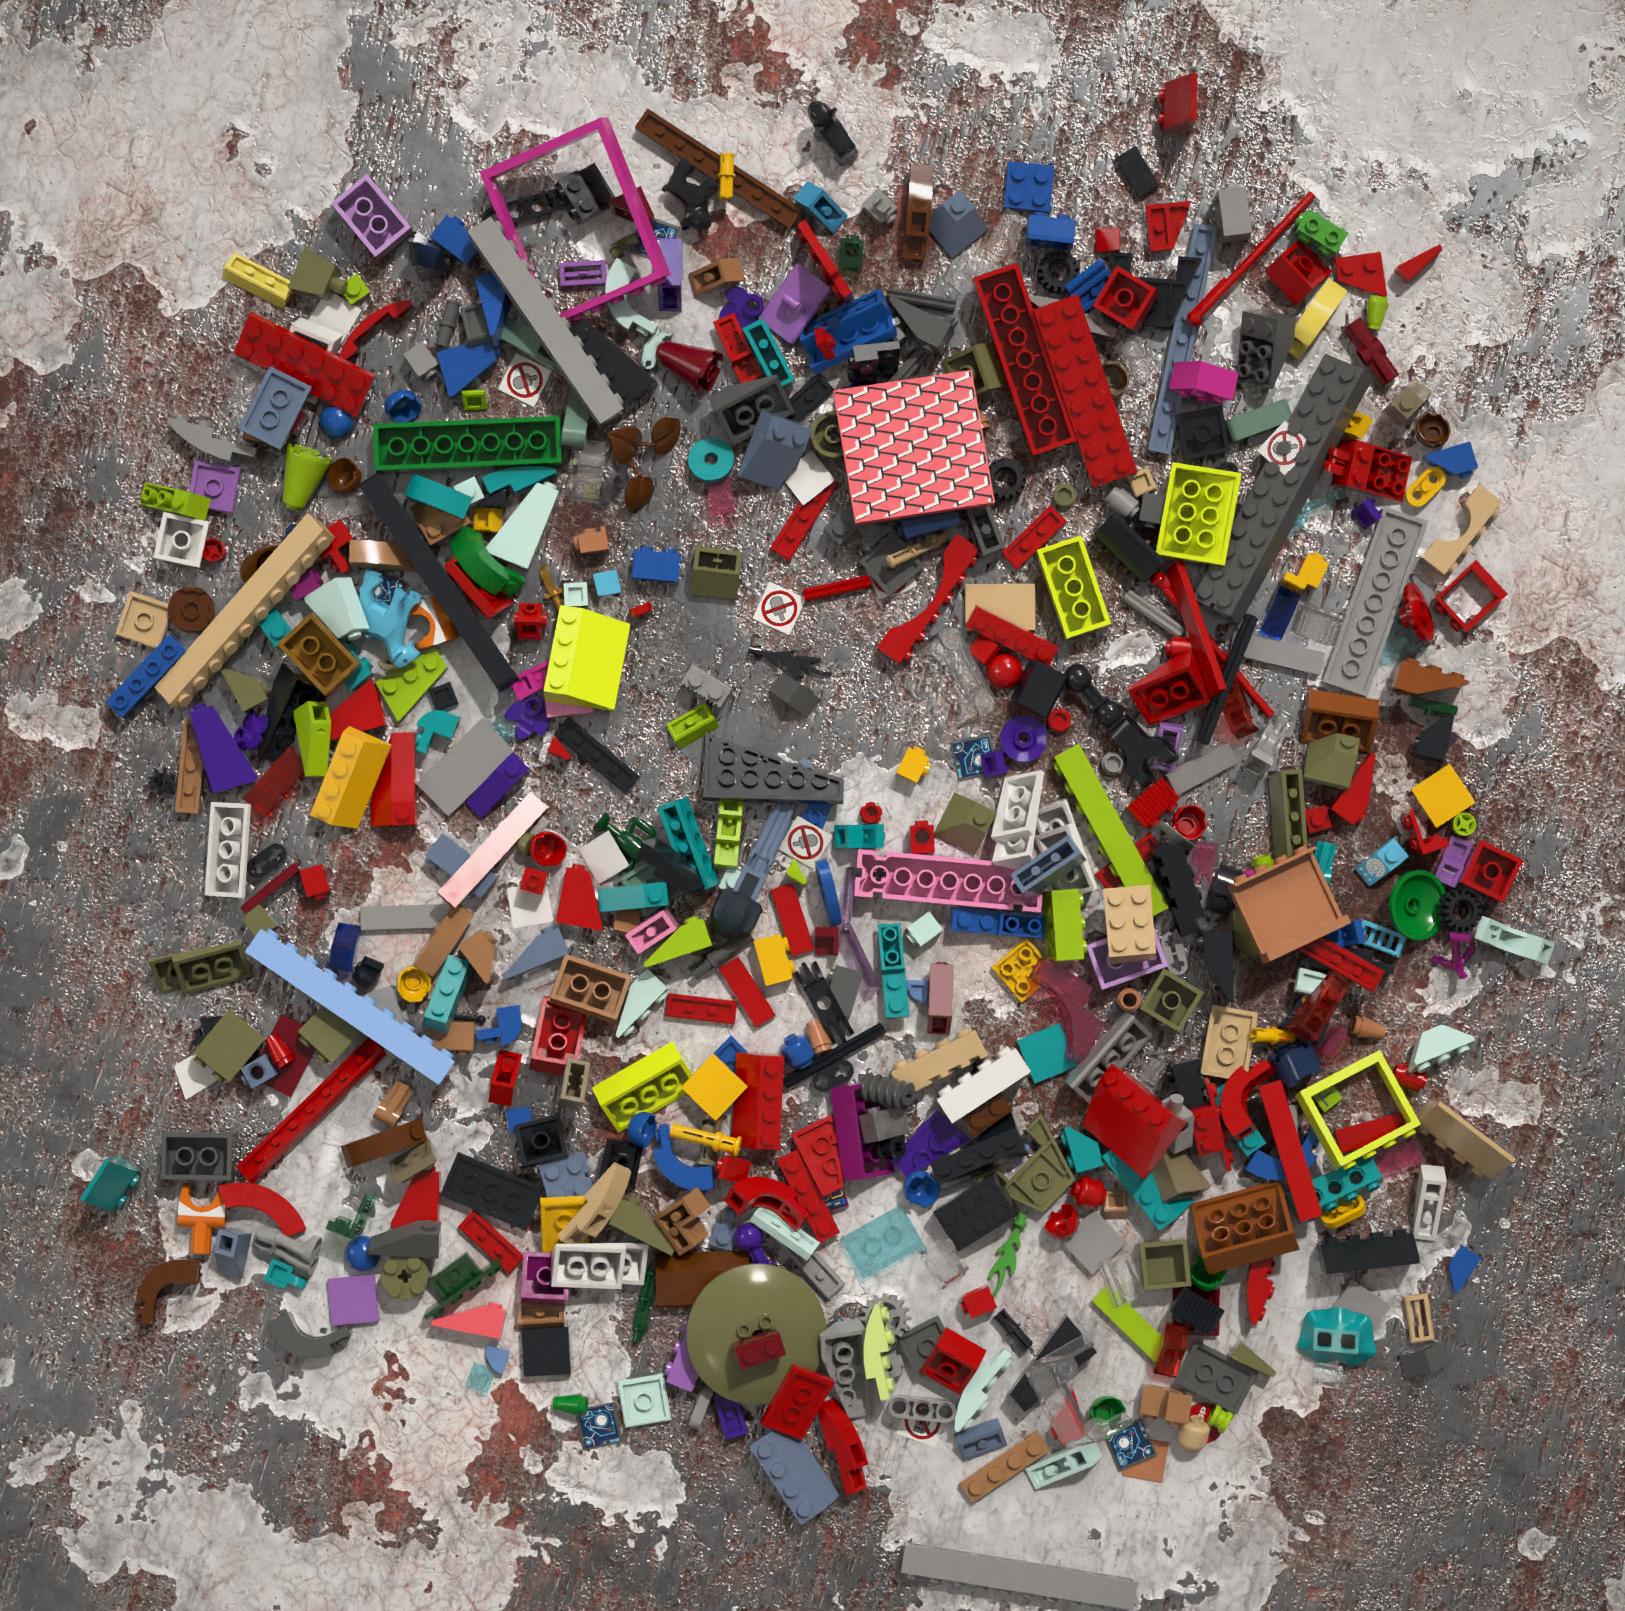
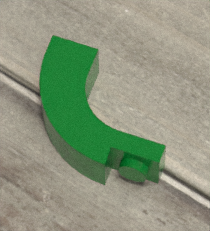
[449,526,526,597]

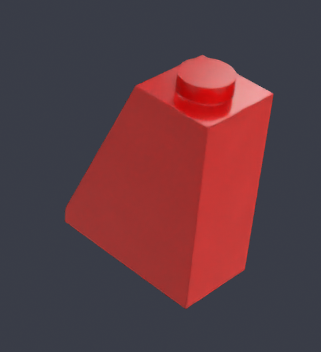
[330,680,388,741]
[556,864,604,931]
[391,1166,441,1227]

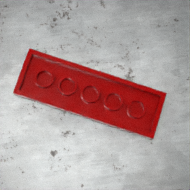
[233,312,376,418]

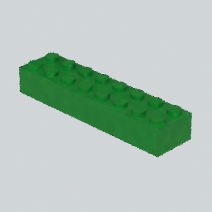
[373,416,563,474]

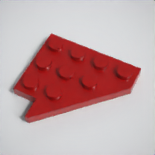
[796,220,855,304]

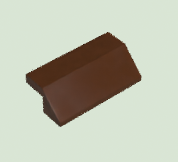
[655,1251,749,1308]

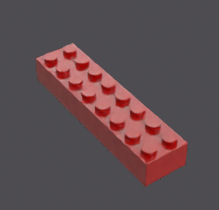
[972,263,1077,457]
[1033,294,1138,487]

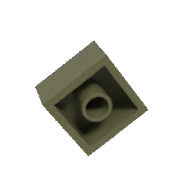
[1138,968,1204,1033]

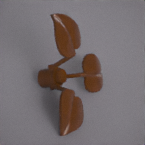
[607,416,680,514]

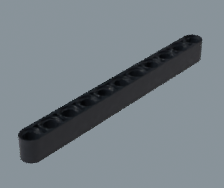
[358,472,519,693]

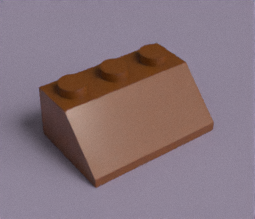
[1300,689,1379,752]

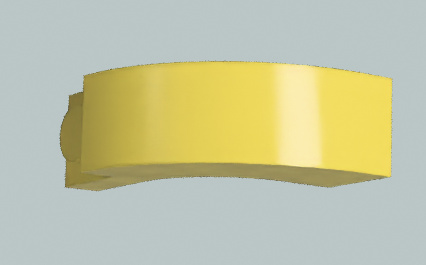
[1289,278,1347,360]

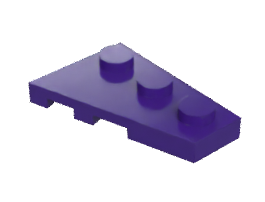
[889,1108,971,1176]

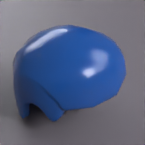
[385,389,422,423]
[319,405,356,439]
[627,1112,657,1147]
[902,1171,941,1208]
[344,1236,381,1272]

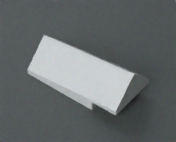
[991,770,1044,870]
[1035,798,1097,894]
[551,1243,649,1289]

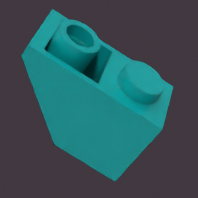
[1060,1126,1104,1173]

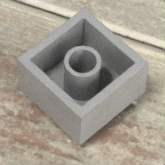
[1213,186,1255,244]

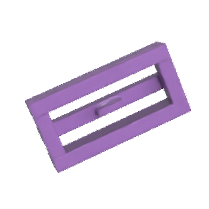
[559,260,607,287]

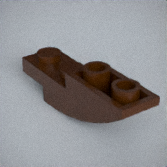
[901,164,934,260]

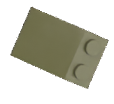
[609,1194,675,1256]

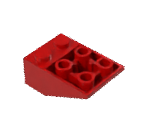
[1331,440,1413,502]

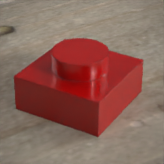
[814,326,836,360]
[1305,805,1332,834]

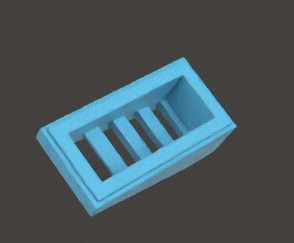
[1361,920,1408,958]

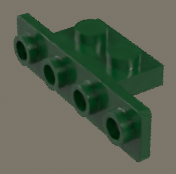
[424,1251,502,1320]

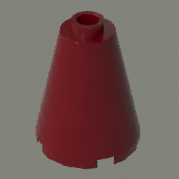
[656,340,723,395]

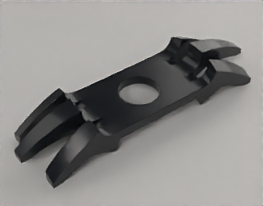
[794,961,854,1044]

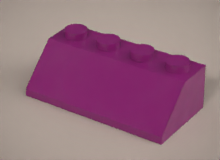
[830,1083,895,1181]

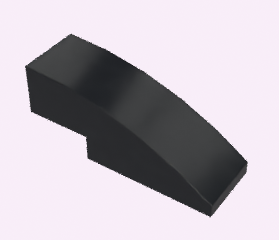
[637,837,705,895]

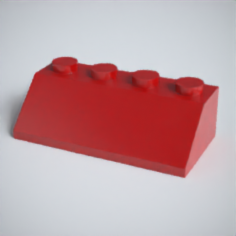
[732,1052,784,1150]

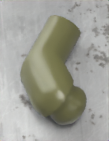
[609,232,640,259]

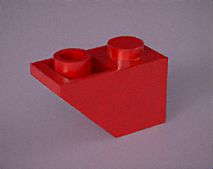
[715,1153,752,1183]

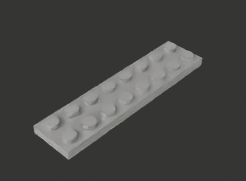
[1322,507,1428,698]

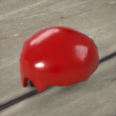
[986,654,1023,689]
[1171,805,1207,841]
[529,831,567,867]
[1044,1204,1080,1240]

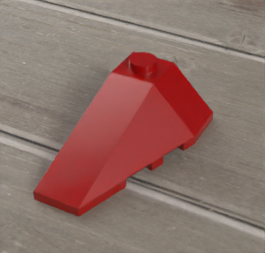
[370,732,418,827]

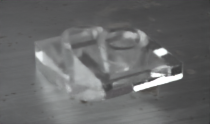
[322,491,375,523]

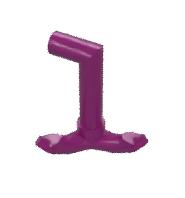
[1432,932,1476,979]

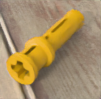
[670,1123,742,1157]

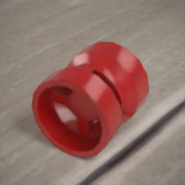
[1322,446,1352,476]
[203,538,227,563]

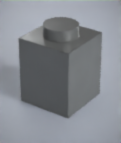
[1137,493,1166,529]

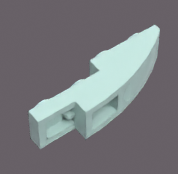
[954,1347,1012,1432]

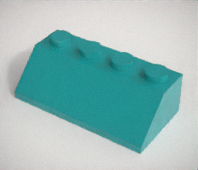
[1101,1148,1195,1231]

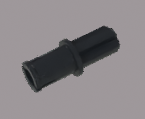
[993,1308,1033,1352]

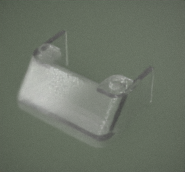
[1026,1335,1134,1448]

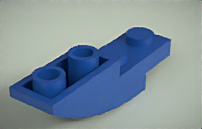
[949,907,1046,938]

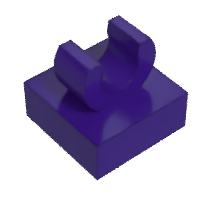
[1351,498,1383,530]
[980,750,1010,778]

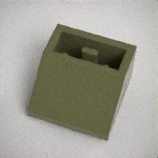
[691,546,743,600]

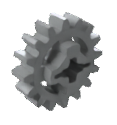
[860,1293,912,1343]

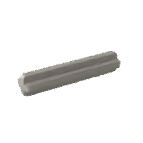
[1123,591,1185,637]

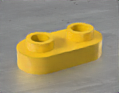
[1405,467,1446,507]
[1320,1195,1366,1229]

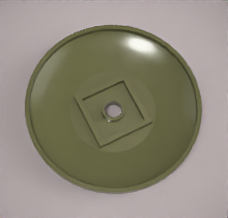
[686,1263,827,1405]

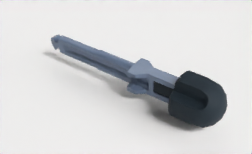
[710,758,812,940]

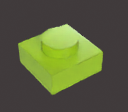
[344,273,371,306]

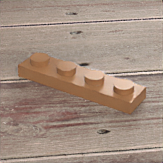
[175,719,204,814]
[959,1430,1050,1503]

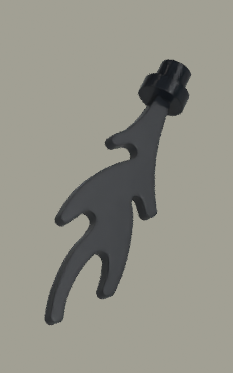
[748,644,832,678]

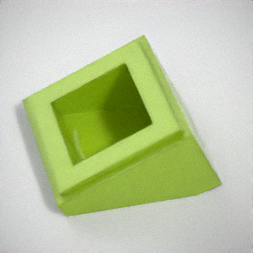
[785,858,807,885]

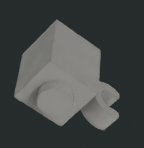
[861,188,898,227]

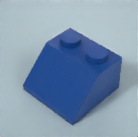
[1025,212,1076,251]

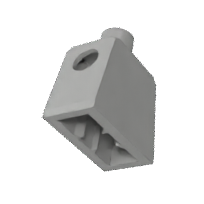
[1162,1094,1194,1154]

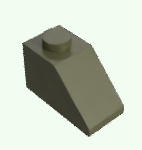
[221,669,271,713]

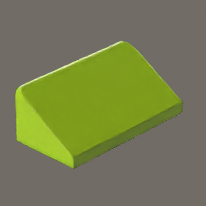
[666,702,719,749]

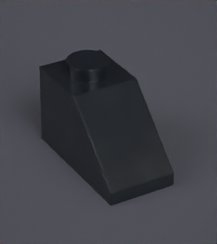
[1413,714,1455,764]

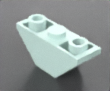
[1408,1025,1475,1074]

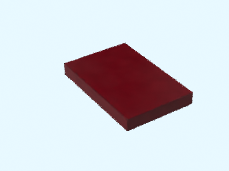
[252,1014,316,1097]

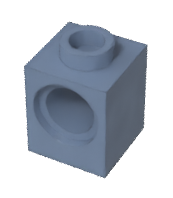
[240,1054,280,1089]

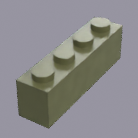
[1268,769,1308,859]

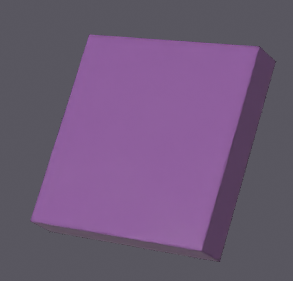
[189,460,242,514]
[327,1274,380,1326]

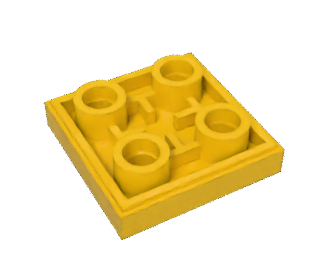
[1410,764,1475,828]
[991,937,1057,1003]

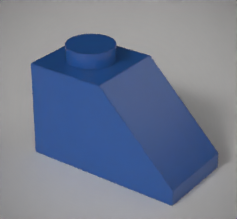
[1422,441,1478,479]

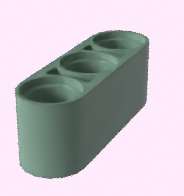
[561,388,591,448]
[1225,399,1292,444]

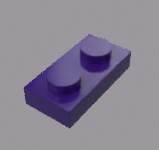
[712,1393,748,1440]

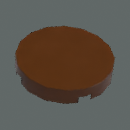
[167,586,215,633]

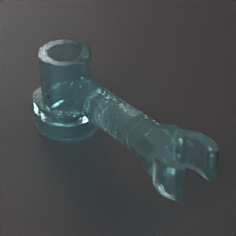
[1292,488,1345,528]

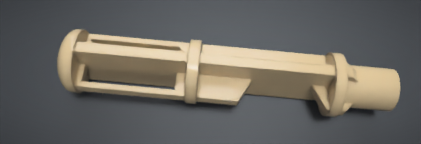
[886,532,949,568]

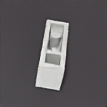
[1412,1164,1447,1241]

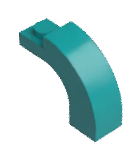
[404,474,473,519]

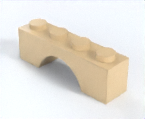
[1419,485,1502,576]

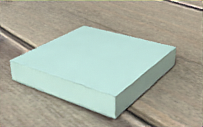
[617,1373,671,1428]

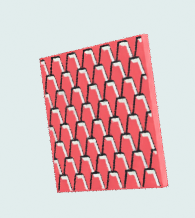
[833,370,995,525]

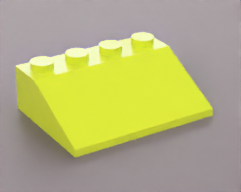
[1156,462,1242,566]
[544,605,631,711]

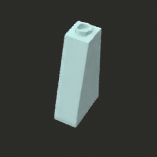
[486,481,560,571]

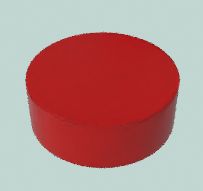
[628,601,653,618]
[1048,708,1071,732]

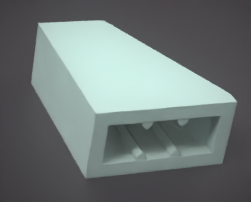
[304,578,369,641]

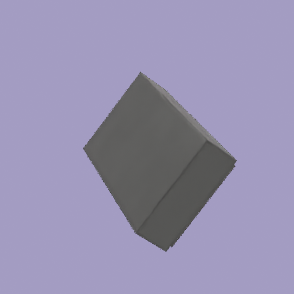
[460,303,492,346]

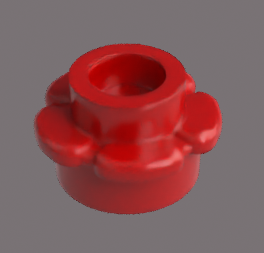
[859,802,882,825]

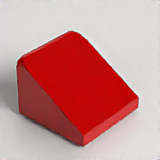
[1095,227,1120,253]
[548,735,572,761]

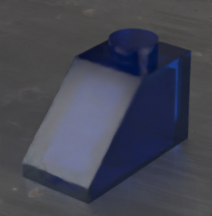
[328,922,361,972]

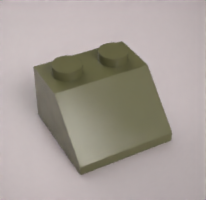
[942,342,1007,397]

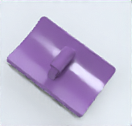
[758,263,832,344]

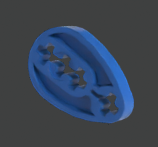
[814,858,842,926]

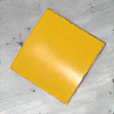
[681,1053,748,1121]

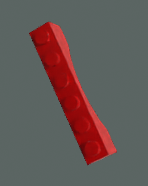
[876,533,980,665]

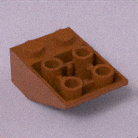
[1388,658,1470,697]

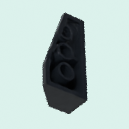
[408,230,451,281]
[257,663,327,762]

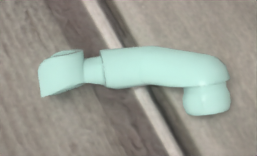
[641,322,675,370]

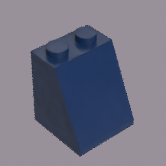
[896,510,960,543]

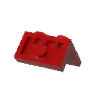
[1400,808,1450,856]

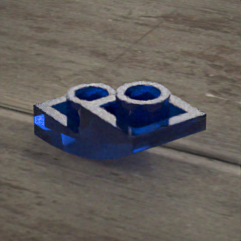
[1260,585,1301,640]

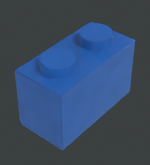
[430,215,479,268]
[632,546,682,584]

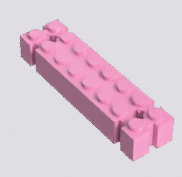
[854,849,1043,913]

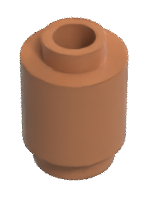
[1116,988,1141,1012]

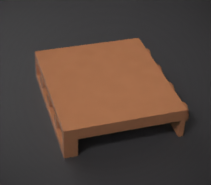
[1227,845,1351,964]

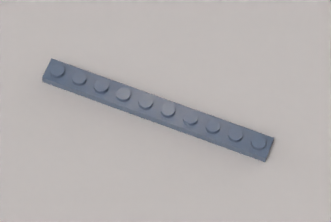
[1147,223,1218,456]

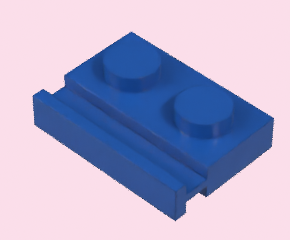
[1064,259,1111,313]

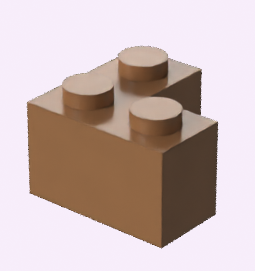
[653,1187,710,1255]
[1138,1383,1193,1427]

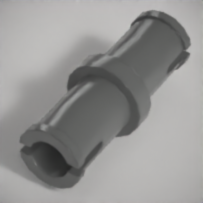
[435,300,461,349]

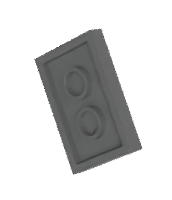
[1174,1339,1258,1414]

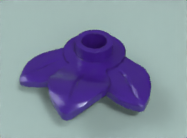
[719,287,764,331]
[504,696,549,739]
[233,709,268,750]

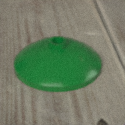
[1389,870,1445,940]

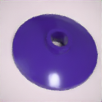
[1000,715,1047,762]

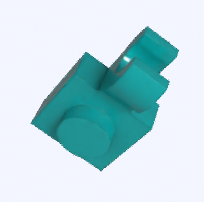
[264,1258,309,1289]

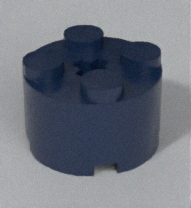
[1267,1037,1322,1088]

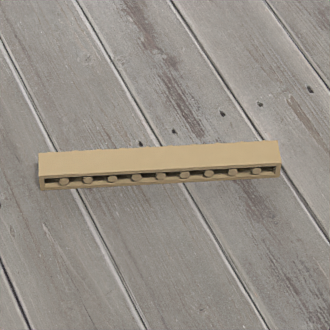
[154,513,335,711]

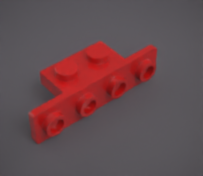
[1189,1078,1234,1171]

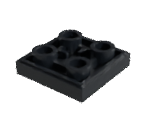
[521,1326,571,1377]

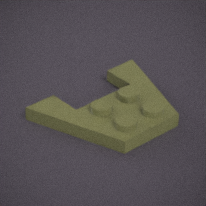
[976,1114,1075,1213]

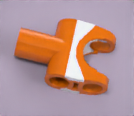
[409,596,477,650]
[177,1183,228,1254]

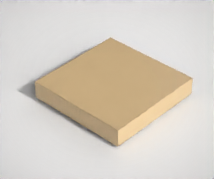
[115,591,170,649]

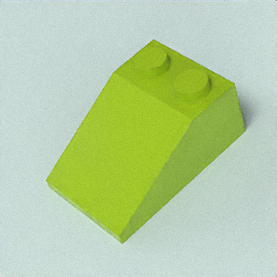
[644,916,713,968]

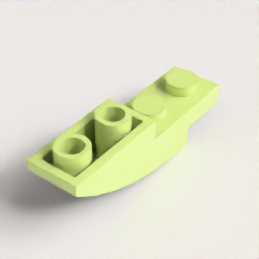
[864,1301,895,1401]

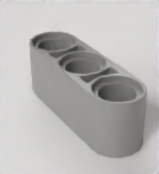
[888,1394,957,1423]

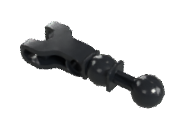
[1064,664,1179,787]

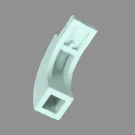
[605,258,658,337]
[1475,916,1555,966]

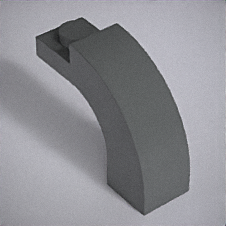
[267,1311,353,1358]

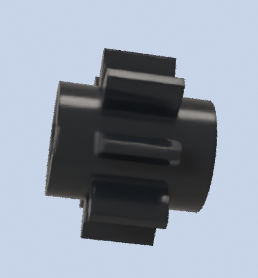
[148,767,177,796]

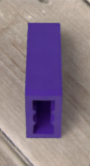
[187,703,258,793]

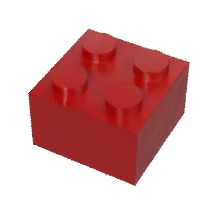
[1093,266,1160,333]
[1457,840,1523,903]

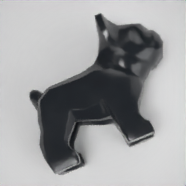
[807,100,859,166]
[662,158,719,231]

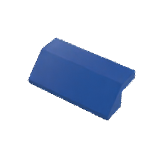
[799,288,897,374]

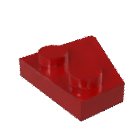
[1334,252,1387,297]

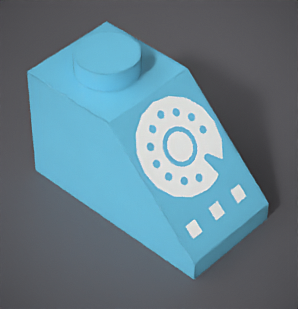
[1354,838,1409,886]

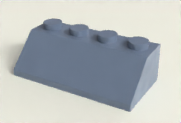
[749,1429,840,1525]

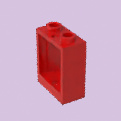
[1432,560,1508,634]

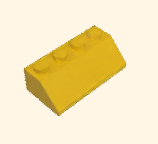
[310,726,392,829]

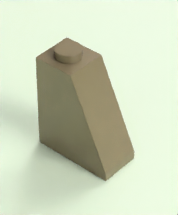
[1383,376,1432,426]
[555,1058,591,1109]
[1151,1149,1211,1202]

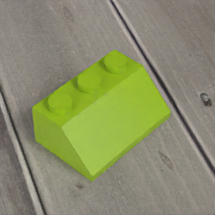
[1042,889,1087,961]

